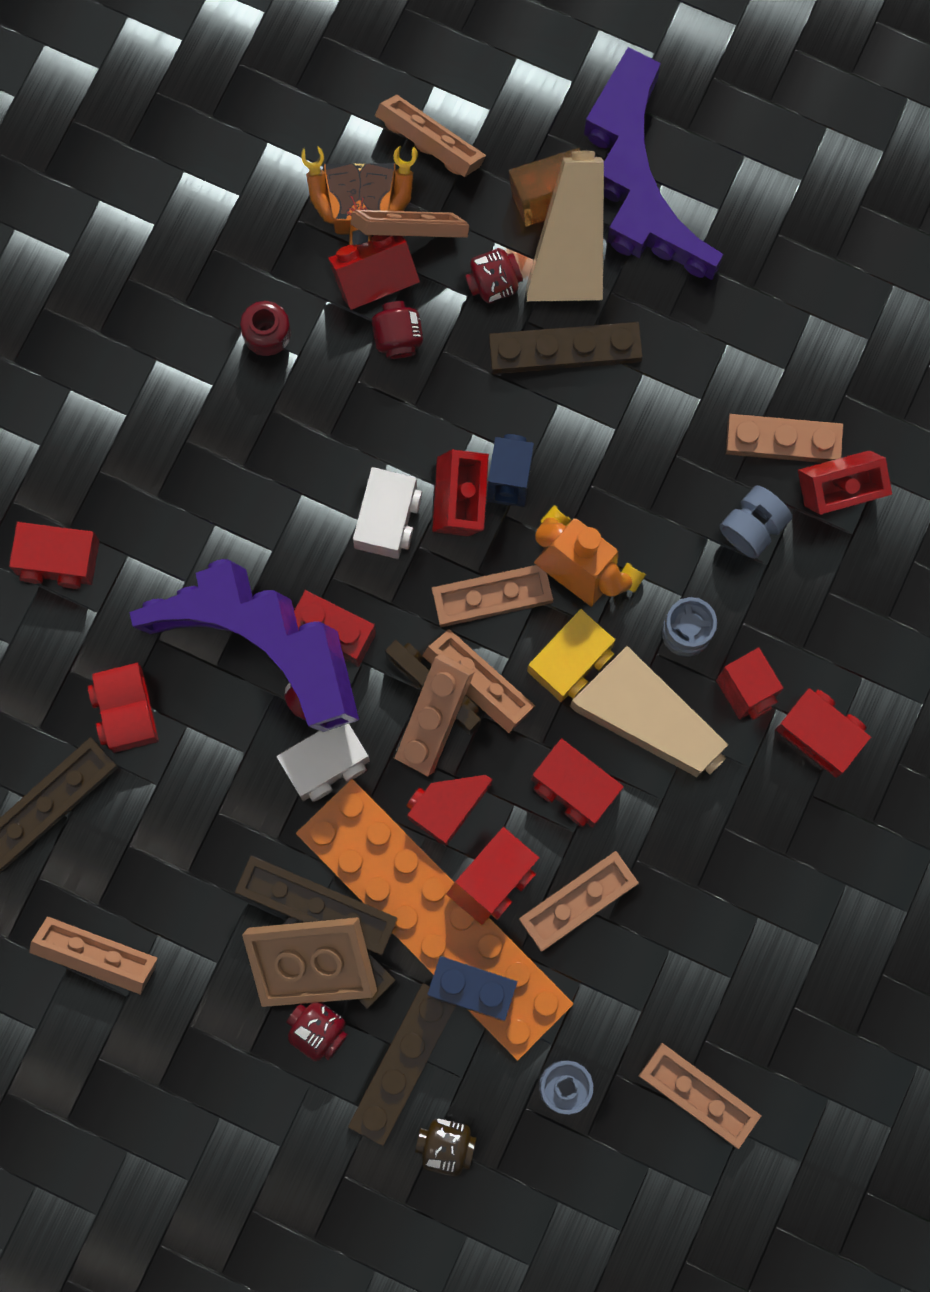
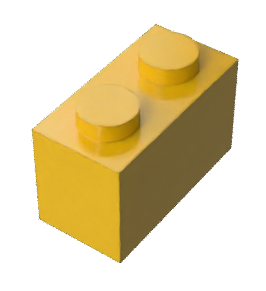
[527,609,615,702]

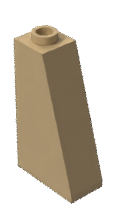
[526,151,604,301]
[570,646,728,777]

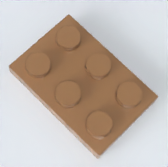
[242,917,377,1007]

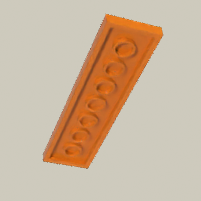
[296,779,574,1061]

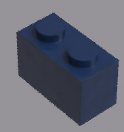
[487,434,534,507]
[427,956,518,1022]

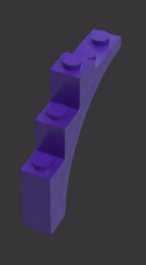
[584,47,723,280]
[129,559,359,732]

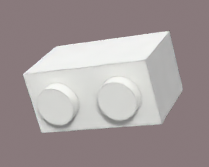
[353,467,422,559]
[276,724,370,802]

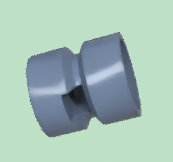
[720,485,792,559]
[662,597,717,657]
[539,1061,594,1115]

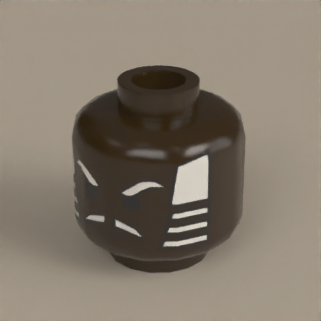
[415,1118,477,1176]

